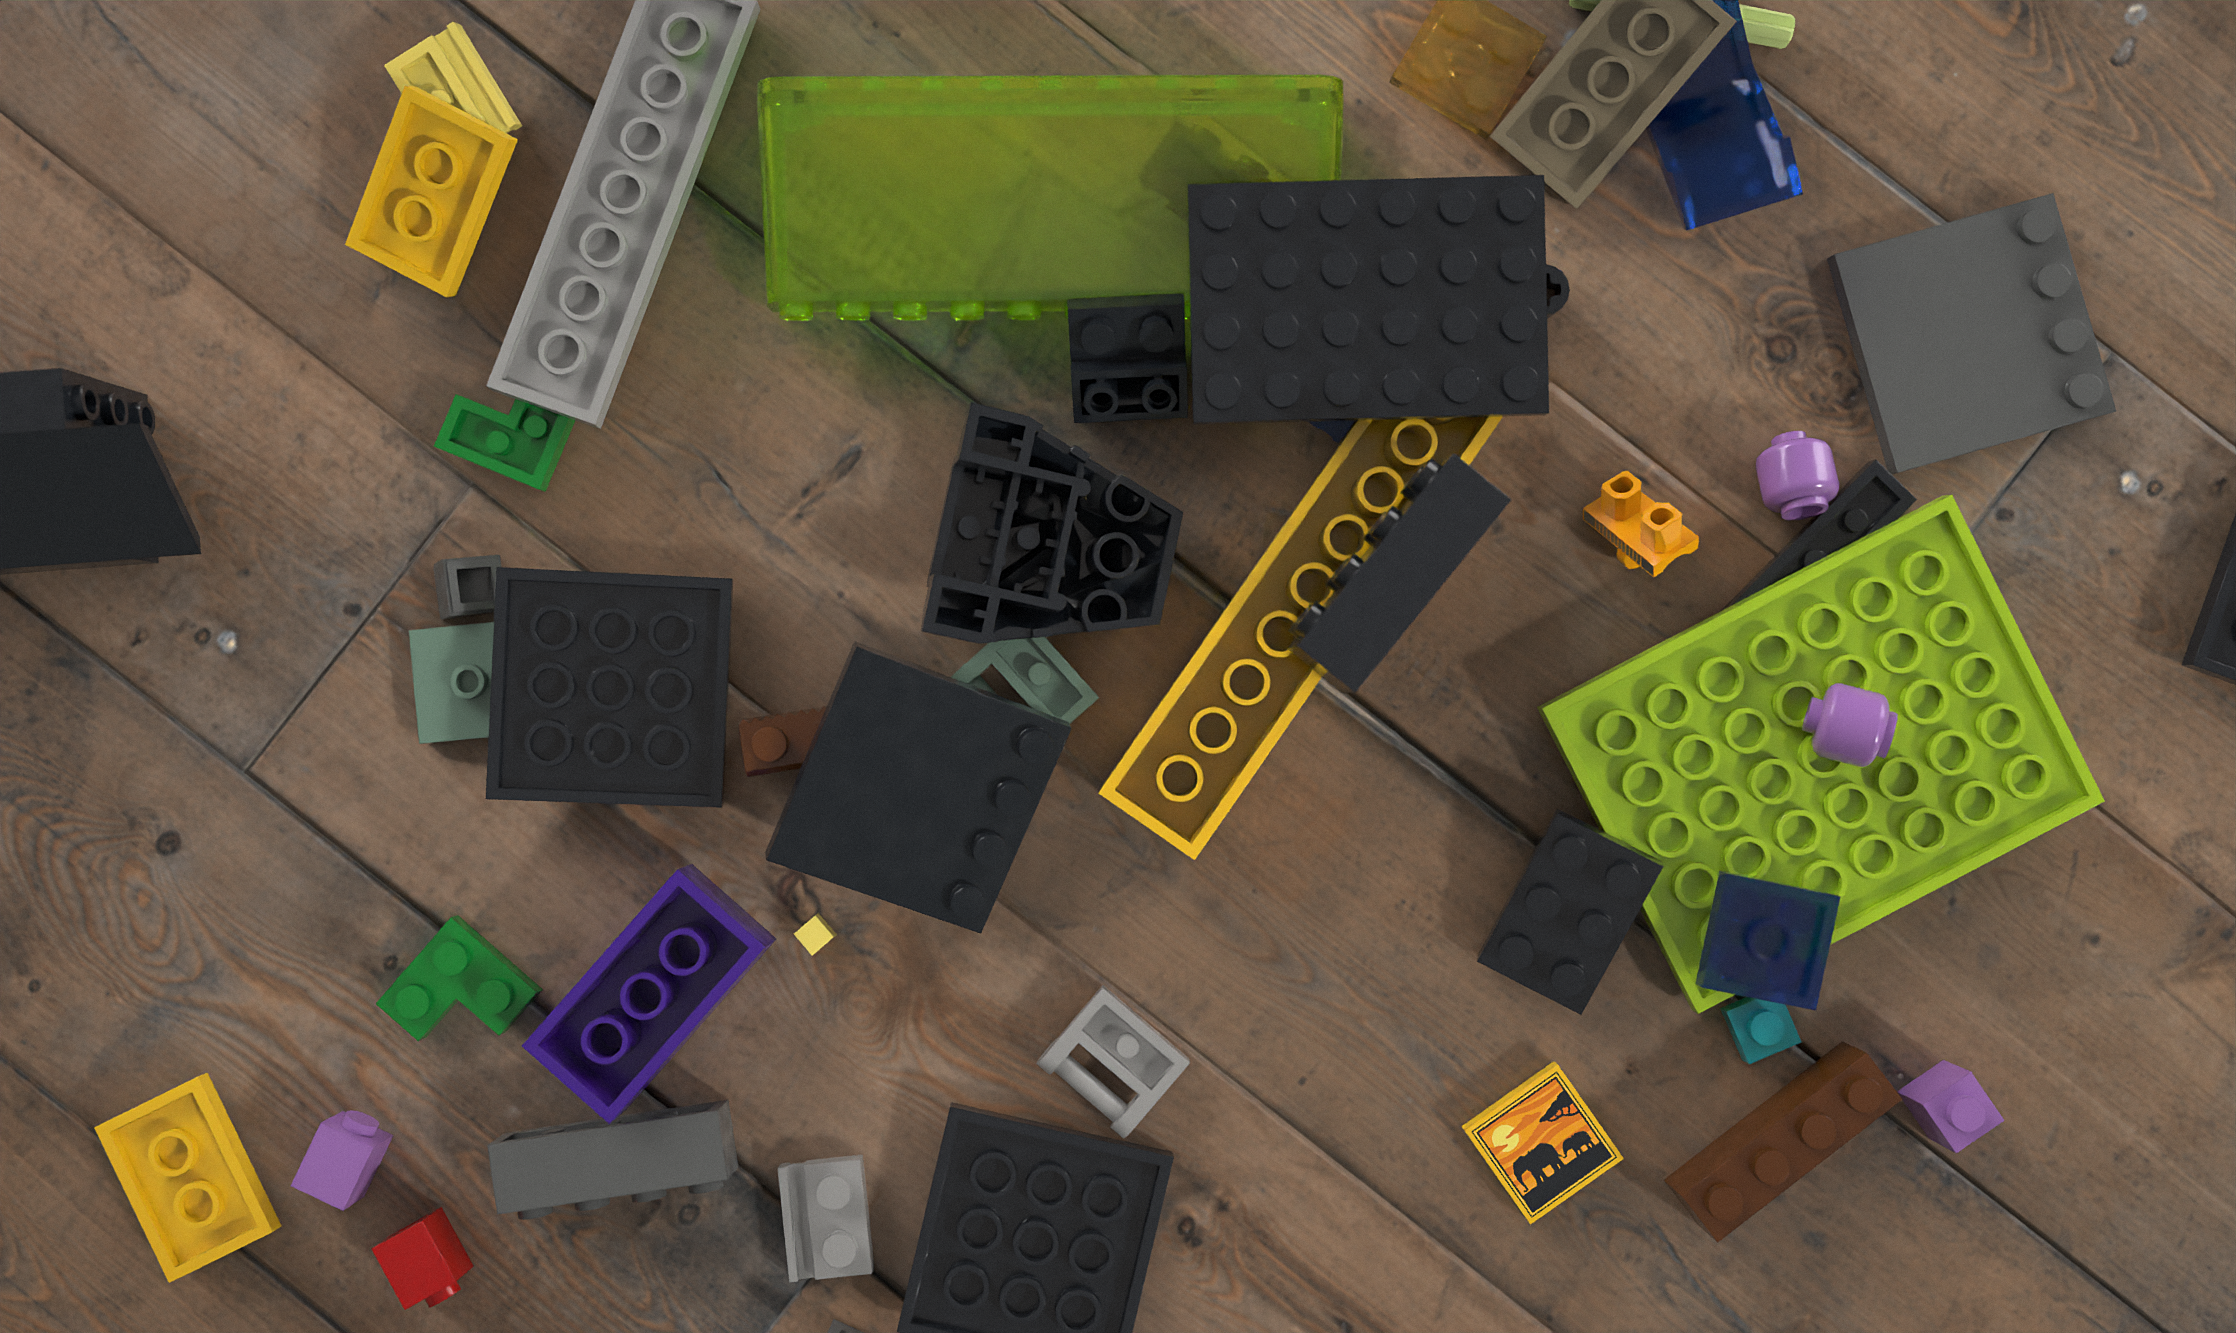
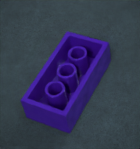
[522,864,777,1124]

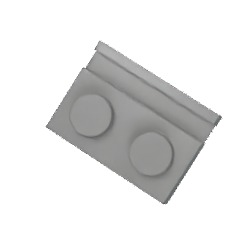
[778,1154,875,1283]

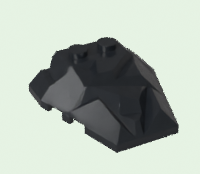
[921,402,1183,644]

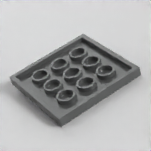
[1827,193,2116,475]

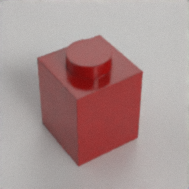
[372,1207,474,1310]

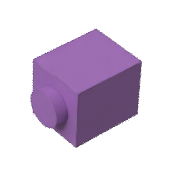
[1897,1060,2004,1153]
[291,1110,393,1211]

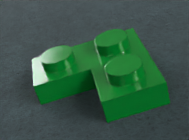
[434,394,575,492]
[376,915,543,1041]

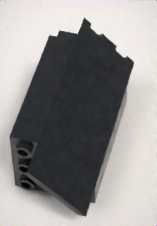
[0,368,201,575]

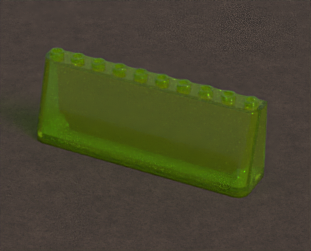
[757,75,1344,321]

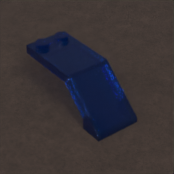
[1646,0,1803,231]

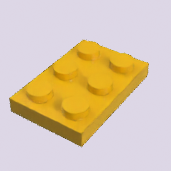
[345,86,518,297]
[94,1073,282,1283]

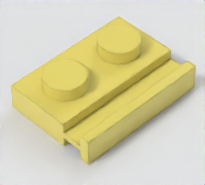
[384,22,522,134]

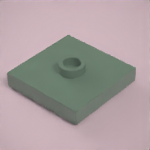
[409,622,494,744]

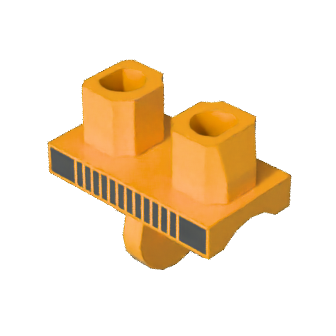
[1583,471,1699,577]

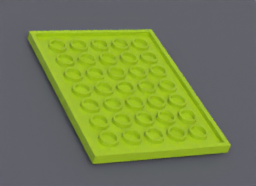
[1537,495,2105,1014]

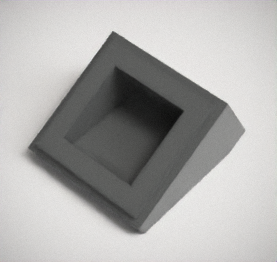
[433,555,501,620]

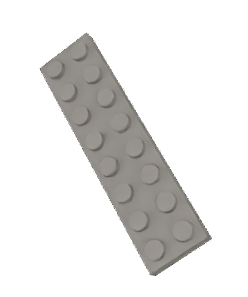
[486,0,761,429]

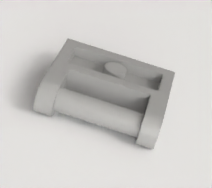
[1036,985,1190,1139]

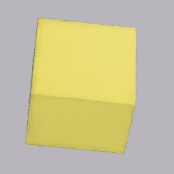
[794,913,837,956]

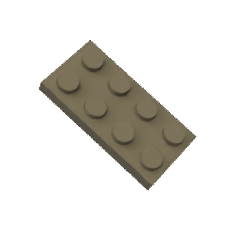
[1490,0,1737,209]

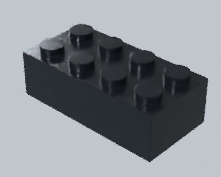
[1287,453,1511,693]

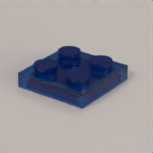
[1695,871,1840,1011]

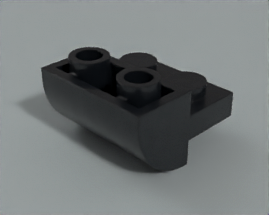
[1067,293,1188,423]

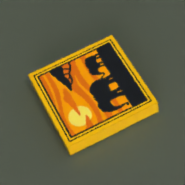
[1461,1061,1624,1225]

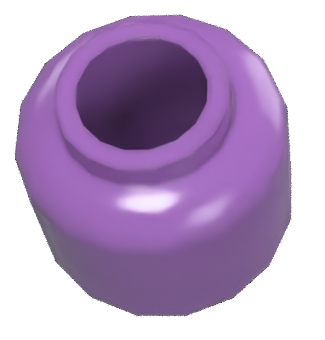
[1755,431,1839,520]
[1802,683,1898,767]

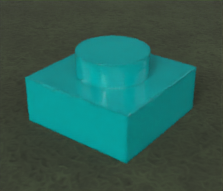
[1720,986,1802,1064]

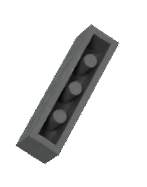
[487,1099,738,1220]

